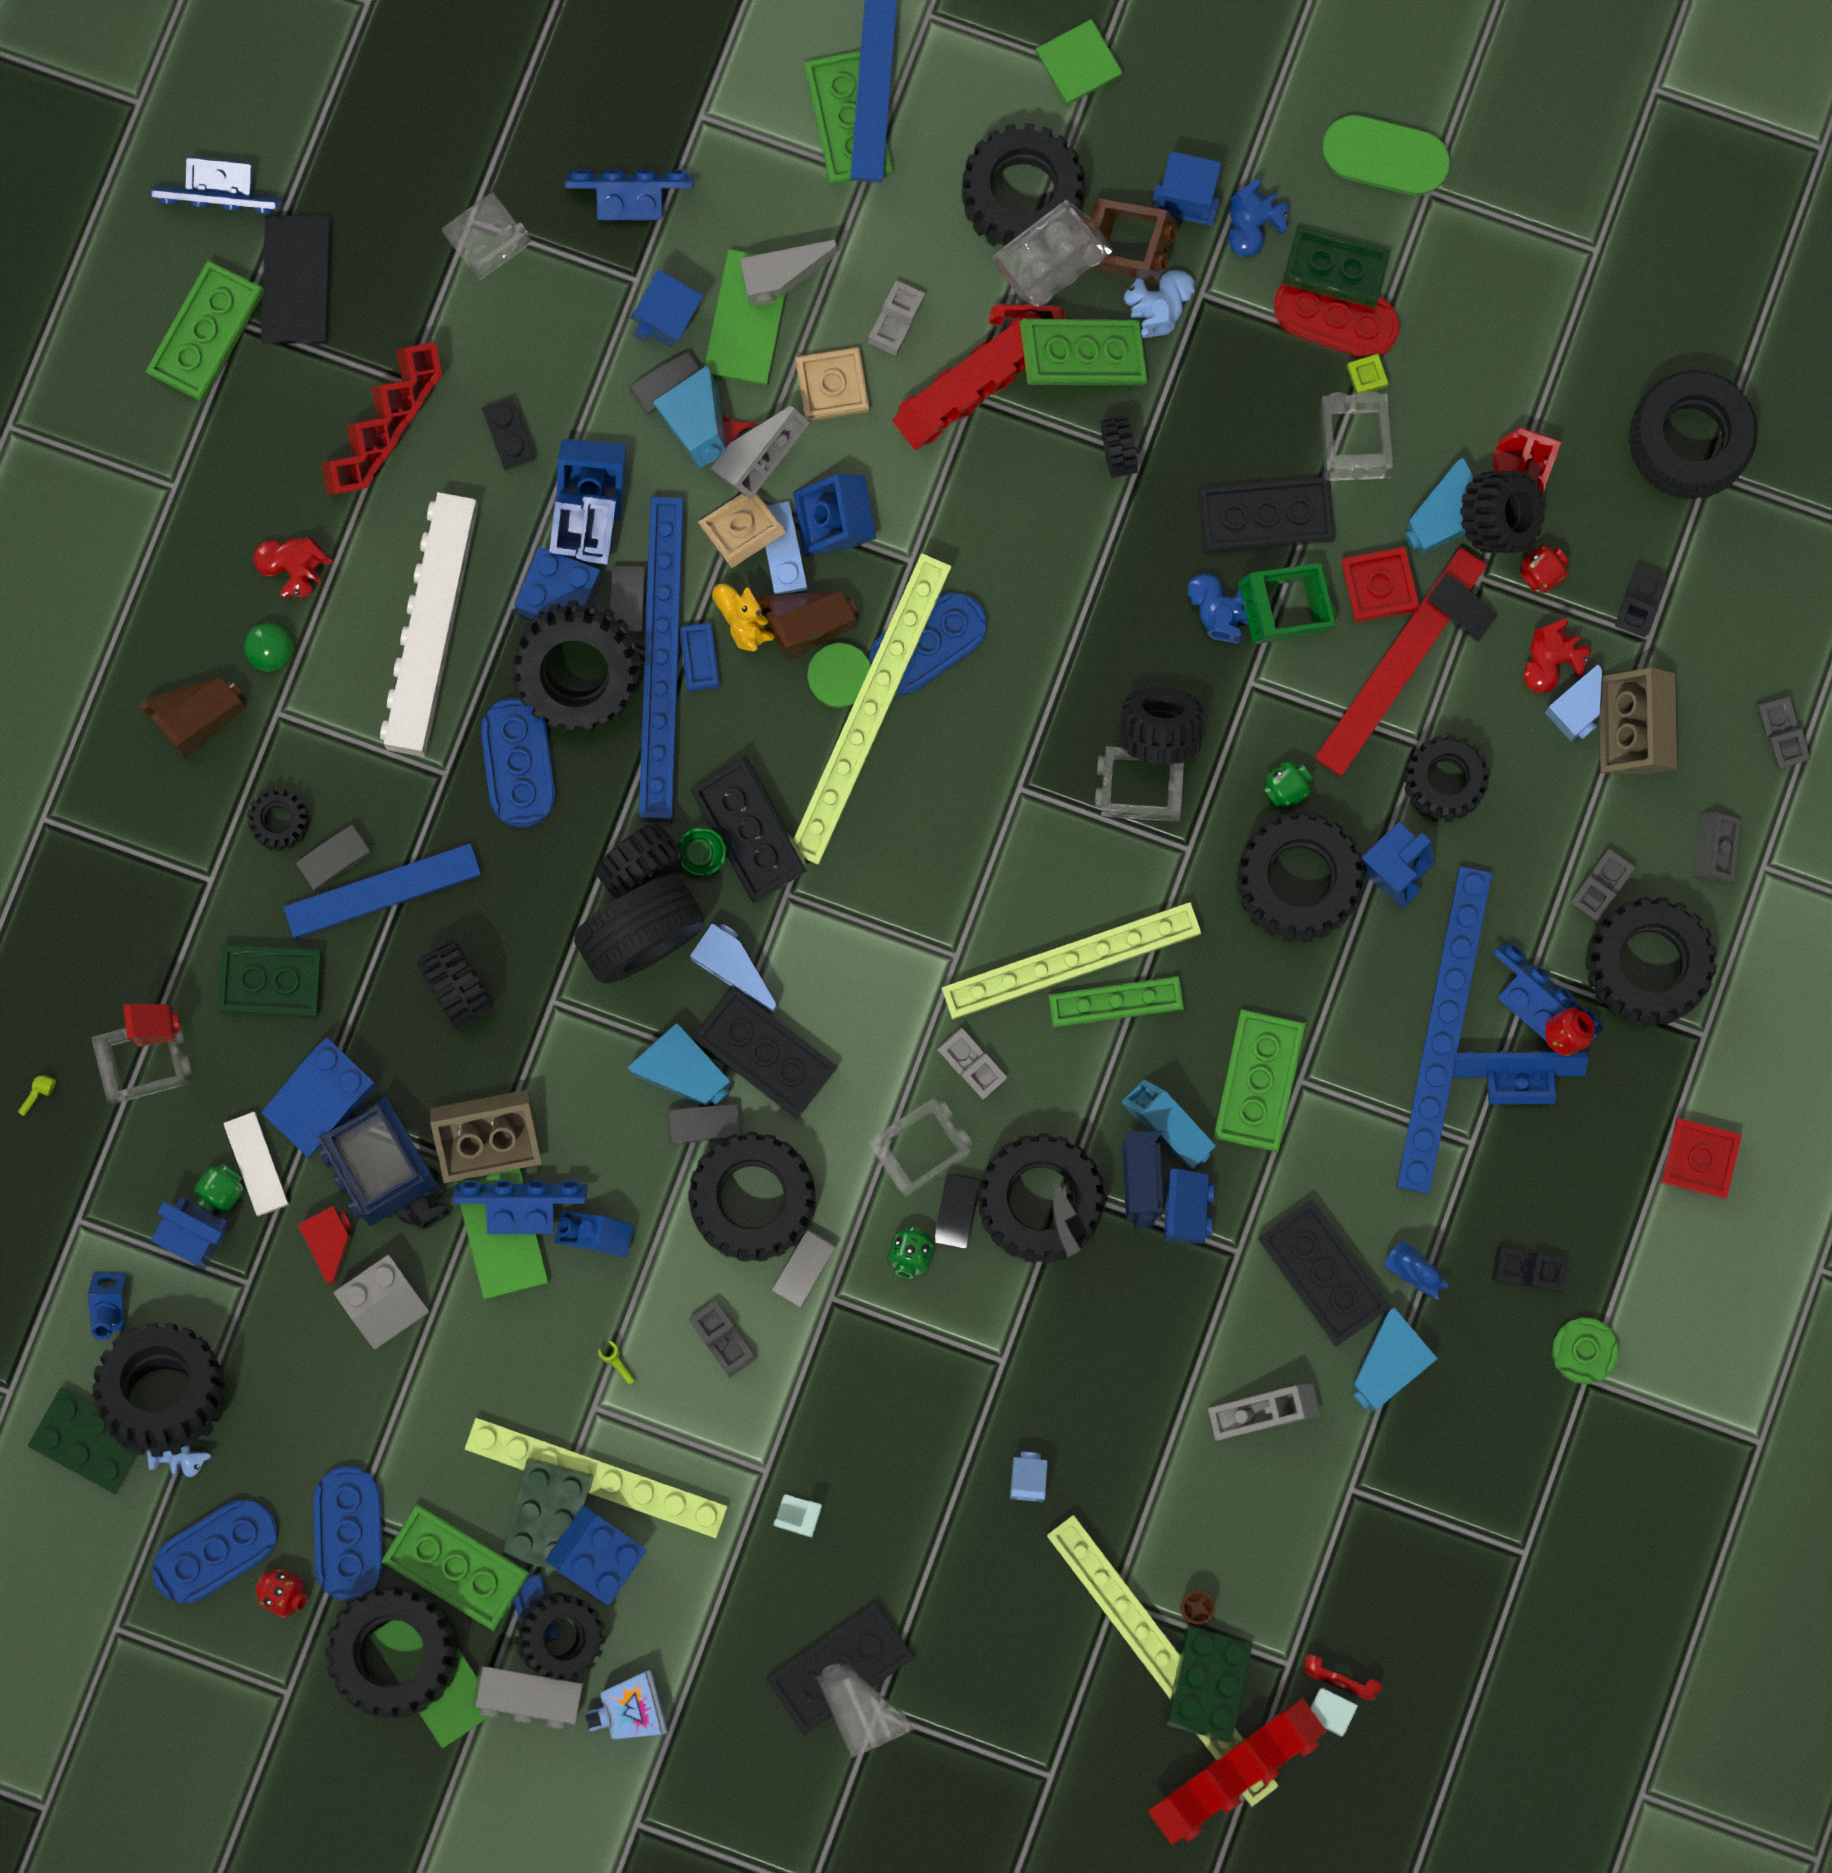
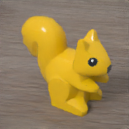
[712,584,775,651]

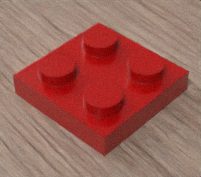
[1341,547,1419,624]
[1661,1118,1742,1200]

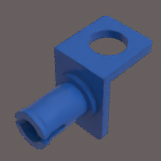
[88,1272,126,1340]

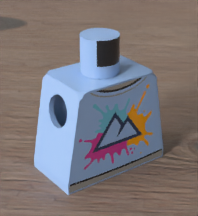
[585,1670,668,1739]

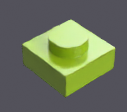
[1346,354,1388,396]

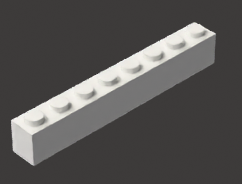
[380,492,479,757]

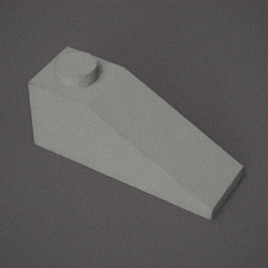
[740,240,837,306]
[710,406,810,500]
[1208,1383,1321,1441]

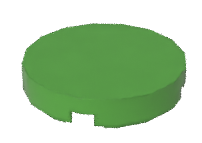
[807,643,871,709]
[1551,1317,1619,1385]

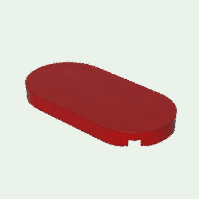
[1274,284,1400,359]

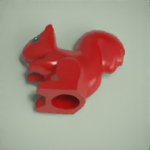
[253,536,333,598]
[1523,618,1591,694]

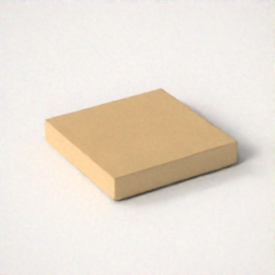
[795,347,870,421]
[698,493,786,568]

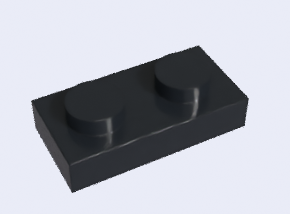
[482,398,535,470]

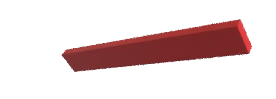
[1314,547,1487,777]

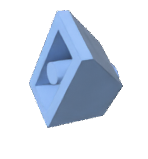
[1545,665,1602,742]
[1010,1452,1047,1502]

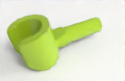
[18,1075,56,1116]
[598,1341,636,1385]

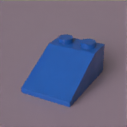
[261,1037,378,1158]

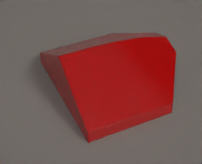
[1493,427,1562,498]

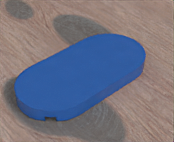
[869,593,987,695]
[481,698,555,828]
[313,1466,383,1601]
[152,1500,278,1603]

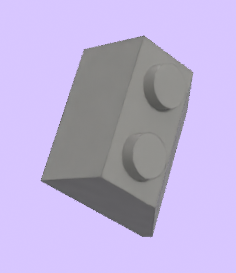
[333,1254,430,1350]

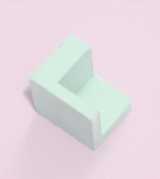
[773,1495,822,1538]
[1311,1689,1357,1736]

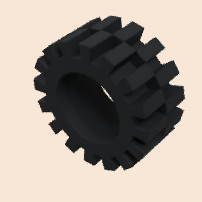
[1100,415,1138,478]
[247,788,309,851]

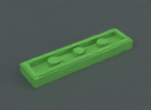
[1048,976,1184,1028]

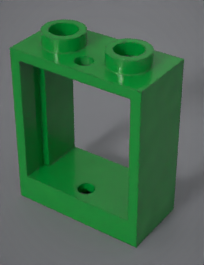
[1238,563,1336,644]

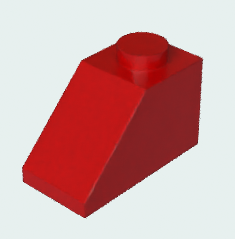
[124,1004,181,1047]
[298,1206,353,1286]

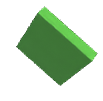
[1035,19,1123,106]

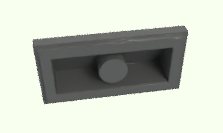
[1694,812,1741,883]

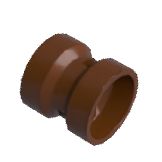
[1180,1591,1215,1625]

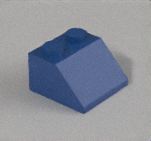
[557,439,627,520]
[793,474,876,555]
[1164,1169,1214,1244]

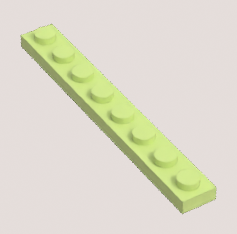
[941,902,1201,1020]
[465,1418,728,1539]

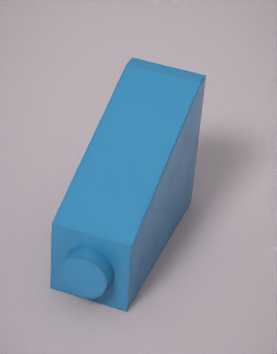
[653,366,726,469]
[1405,458,1473,556]
[628,1023,731,1107]
[1120,1079,1216,1169]
[1352,1308,1437,1412]

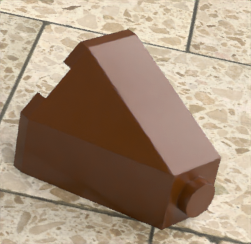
[757,591,859,662]
[139,677,246,758]

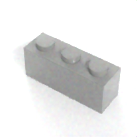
[472,1666,582,1729]

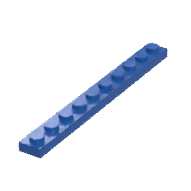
[639,497,684,821]
[1396,866,1492,1195]

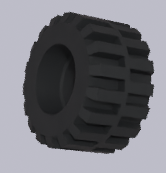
[1460,471,1545,553]
[1119,687,1204,765]
[1404,734,1490,822]
[595,823,684,900]
[417,939,494,1030]
[514,1592,606,1681]

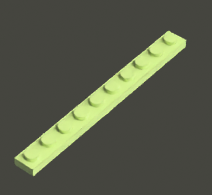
[793,553,952,866]
[1047,1515,1278,1807]

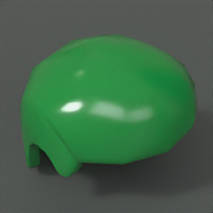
[243,622,296,672]
[677,826,727,876]

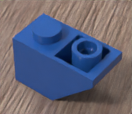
[554,1211,634,1258]

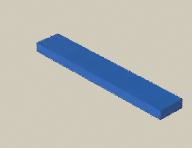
[850,0,897,183]
[283,843,482,939]

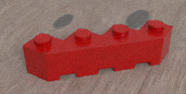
[892,313,1042,450]
[321,342,442,495]
[1148,1698,1326,1845]

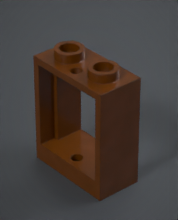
[1078,198,1177,282]

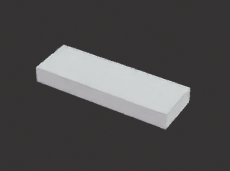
[223,1112,289,1217]

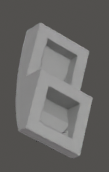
[867,280,925,356]
[936,1028,1007,1100]
[772,1229,837,1307]

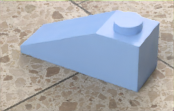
[765,501,807,595]
[690,924,777,1014]

